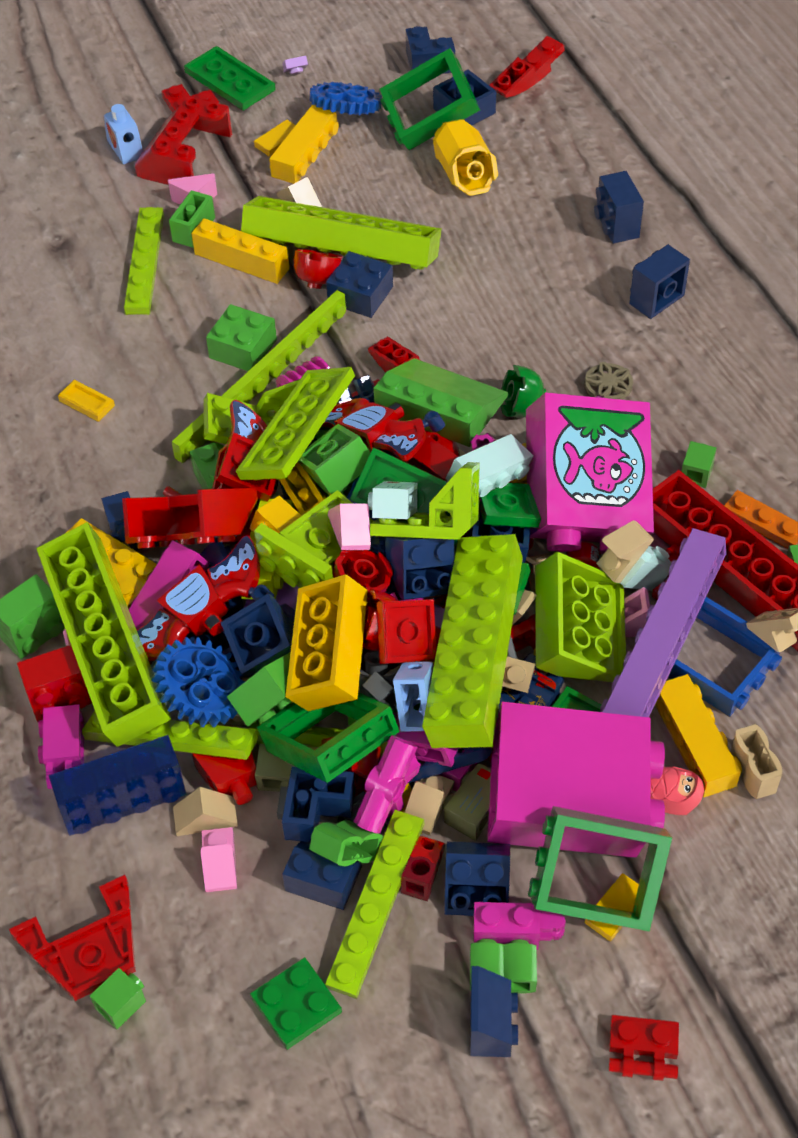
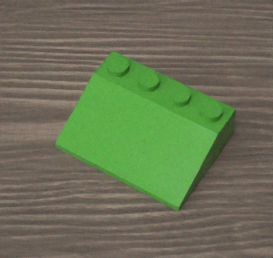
[373,358,508,447]

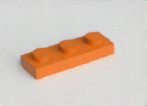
[724,490,798,549]

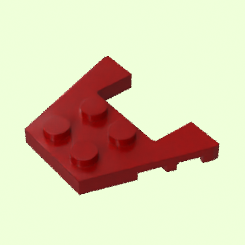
[9,875,136,1001]

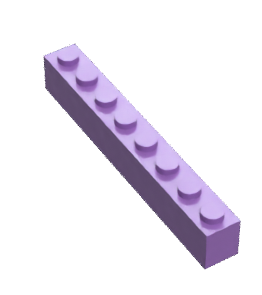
[600,528,726,717]

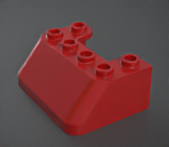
[135,97,232,185]
[122,488,258,548]

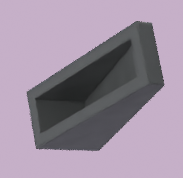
[362,671,397,712]

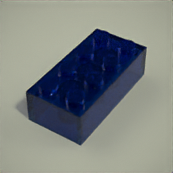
[49,735,187,836]

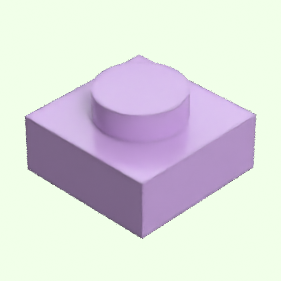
[282,56,308,74]

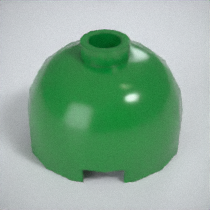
[500,365,547,418]

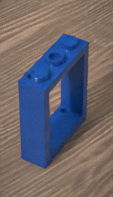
[668,597,782,717]

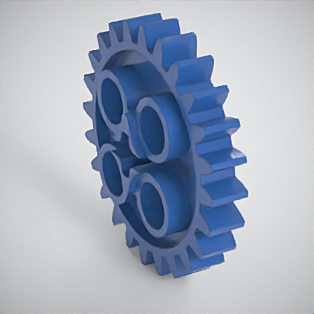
[309,82,382,115]
[152,637,246,727]

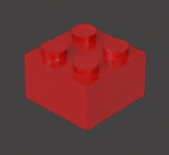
[17,645,92,722]

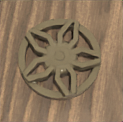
[584,362,633,400]

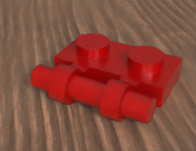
[608,1015,679,1081]

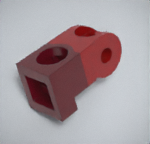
[401,836,445,902]

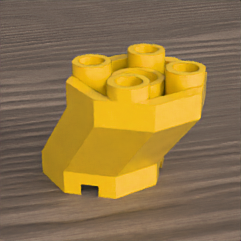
[433,119,498,196]

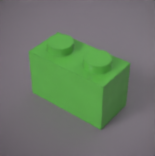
[169,190,215,248]

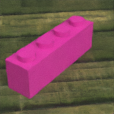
[129,540,210,661]

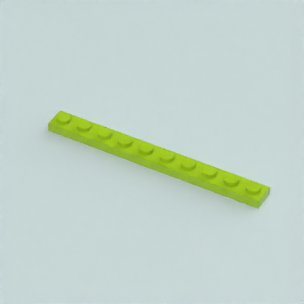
[172,290,346,464]

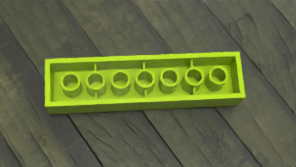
[241,196,442,269]
[36,522,171,747]
[422,534,523,748]

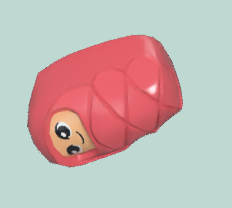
[651,766,704,815]

